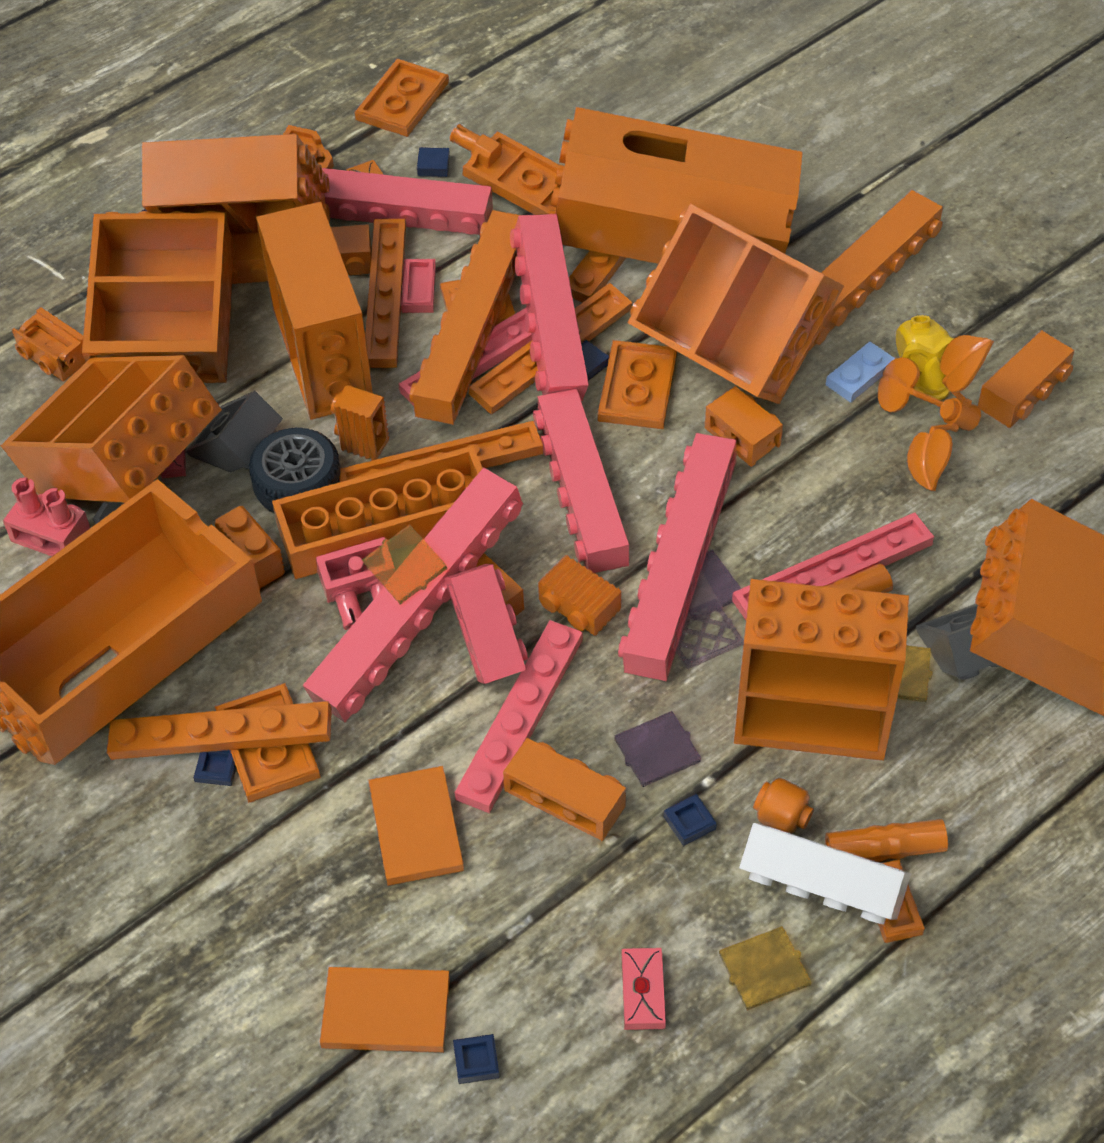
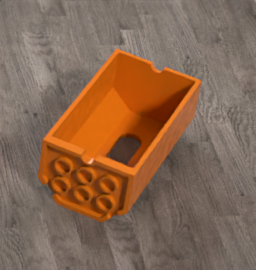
[549,107,803,264]
[0,479,262,765]

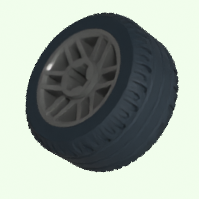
[249,427,341,514]

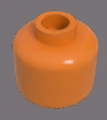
[753,778,814,834]

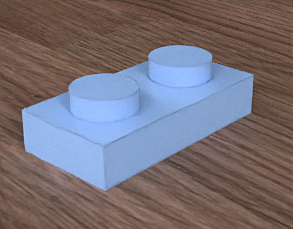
[826,342,895,403]

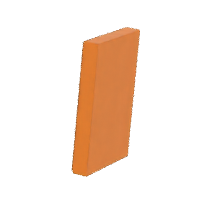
[355,59,449,137]
[597,340,677,429]
[215,683,321,803]
[368,766,464,886]
[320,967,450,1053]

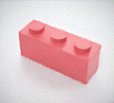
[445,564,528,684]

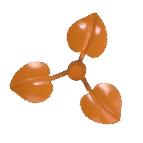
[878,335,994,491]

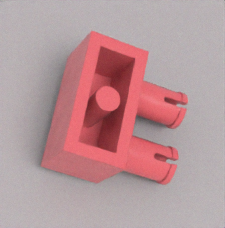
[3,477,90,556]
[316,537,396,630]

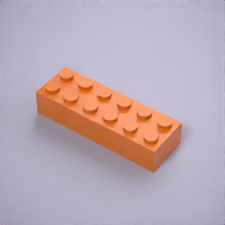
[272,446,483,579]

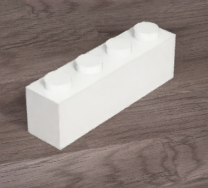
[739,823,911,925]

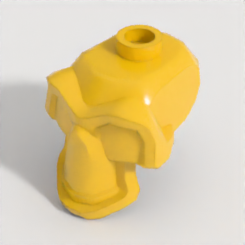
[895,315,954,400]

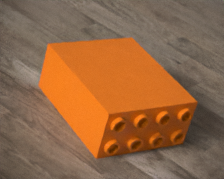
[142,134,330,234]
[256,201,373,420]
[627,203,844,404]
[82,211,234,383]
[0,355,222,503]
[970,499,1104,716]
[734,579,909,761]

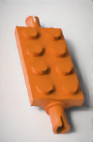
[450,124,561,215]

